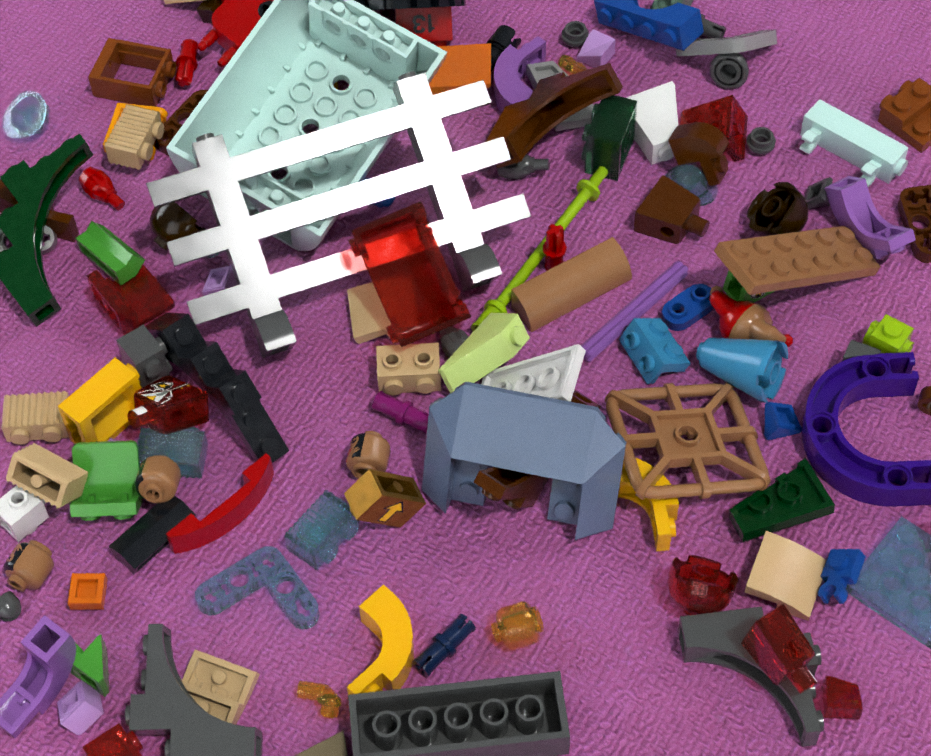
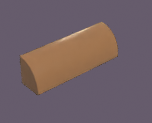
[511,237,632,332]

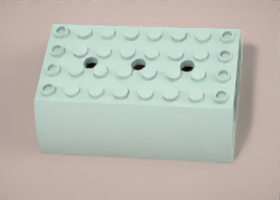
[166,0,447,251]

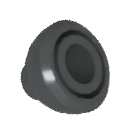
[710,53,749,90]

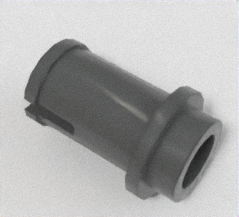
[701,14,726,38]

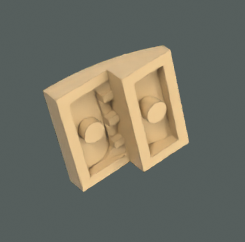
[347,278,419,344]
[745,531,827,621]
[182,649,260,725]

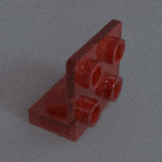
[680,95,748,162]
[86,265,175,335]

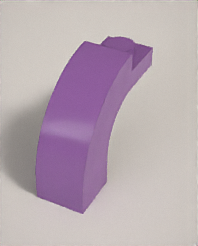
[494,36,546,113]
[825,176,916,259]
[0,615,76,739]

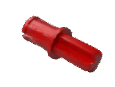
[175,39,198,87]
[543,224,567,271]

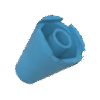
[696,338,788,403]

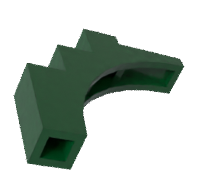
[0,134,93,327]

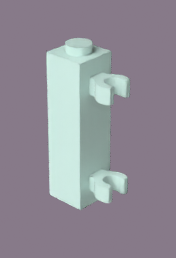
[799,99,909,187]

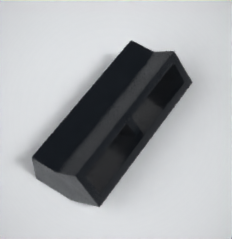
[109,496,196,574]

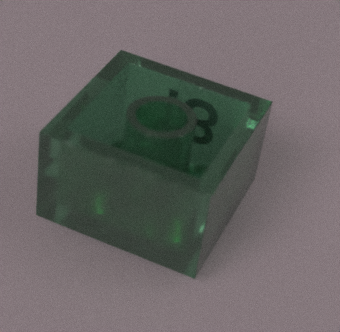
[581,95,638,181]

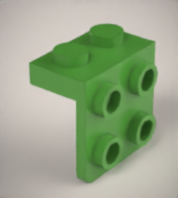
[70,440,143,521]

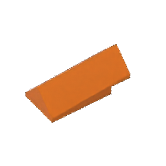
[429,43,491,95]

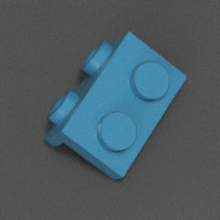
[619,318,691,384]

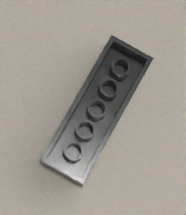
[348,671,570,756]

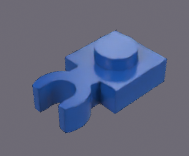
[818,549,866,604]

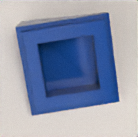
[764,402,802,440]

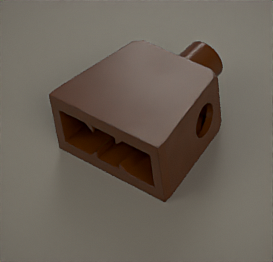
[634,175,710,244]

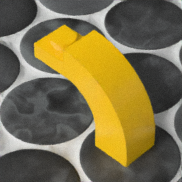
[618,458,679,552]
[347,584,414,695]

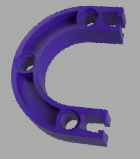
[801,352,931,507]

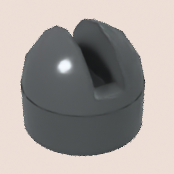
[0,591,21,621]

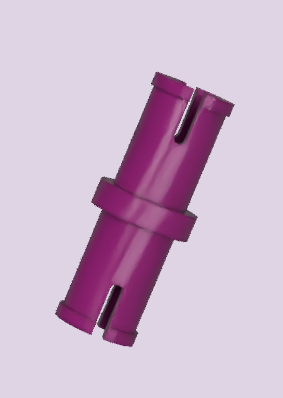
[372,391,429,435]

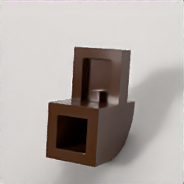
[668,122,729,186]

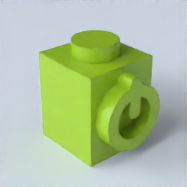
[862,314,914,353]

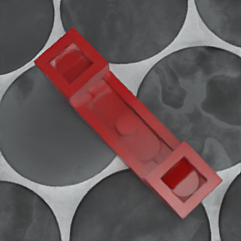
[166,453,274,554]

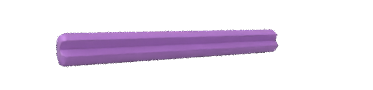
[581,261,688,362]

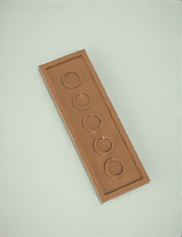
[714,226,881,295]

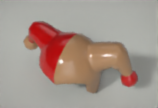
[709,286,793,347]

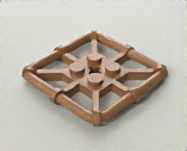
[605,383,771,500]

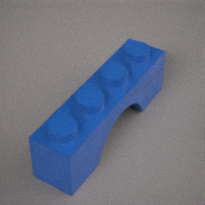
[594,0,704,51]

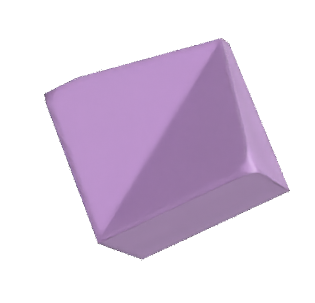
[577,29,616,68]
[57,680,104,735]

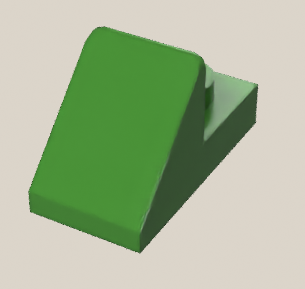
[70,635,110,697]

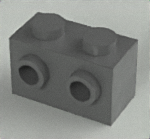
[116,324,173,400]

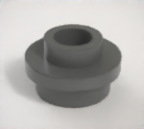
[562,21,589,47]
[746,127,776,154]

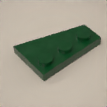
[729,458,835,542]

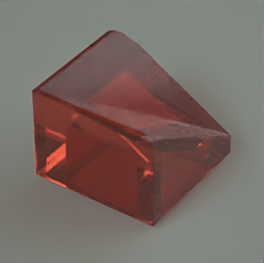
[822,676,863,719]

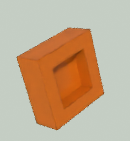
[68,573,108,610]

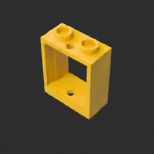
[58,357,148,444]

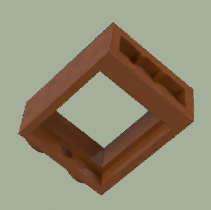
[88,38,176,107]

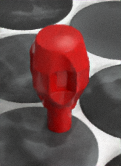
[79,167,125,211]

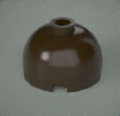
[747,182,809,237]
[149,202,207,251]

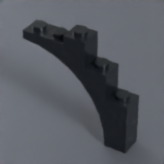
[145,313,289,463]

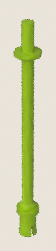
[471,166,608,331]

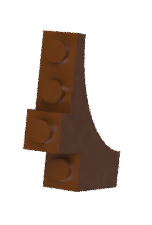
[485,63,623,168]
[474,389,601,510]

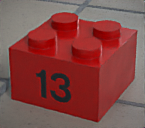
[395,6,453,46]

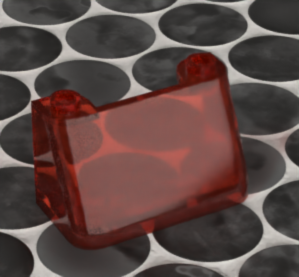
[348,201,471,348]

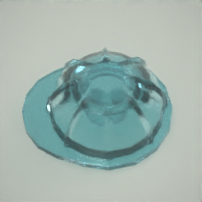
[2,91,50,139]
[665,163,718,206]

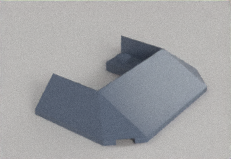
[422,382,627,540]

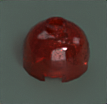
[667,555,739,615]

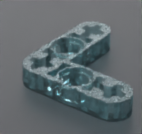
[195,546,320,629]

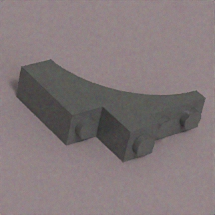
[678,606,824,747]
[125,624,263,756]

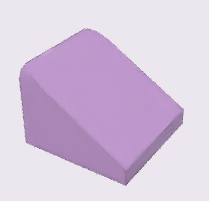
[202,265,238,296]

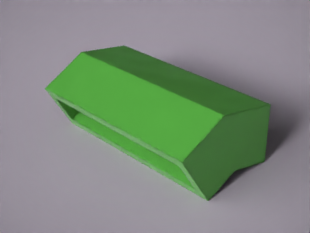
[75,221,145,285]

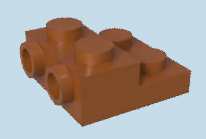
[878,77,931,153]

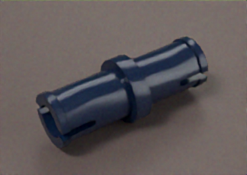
[412,614,476,677]

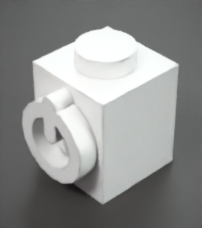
[0,485,49,542]

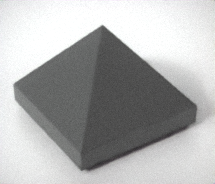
[804,177,833,210]

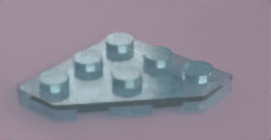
[846,516,931,649]

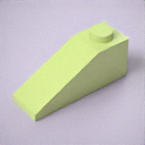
[438,313,530,393]

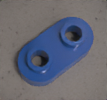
[662,284,713,331]

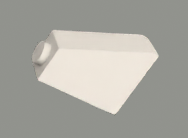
[620,81,678,165]

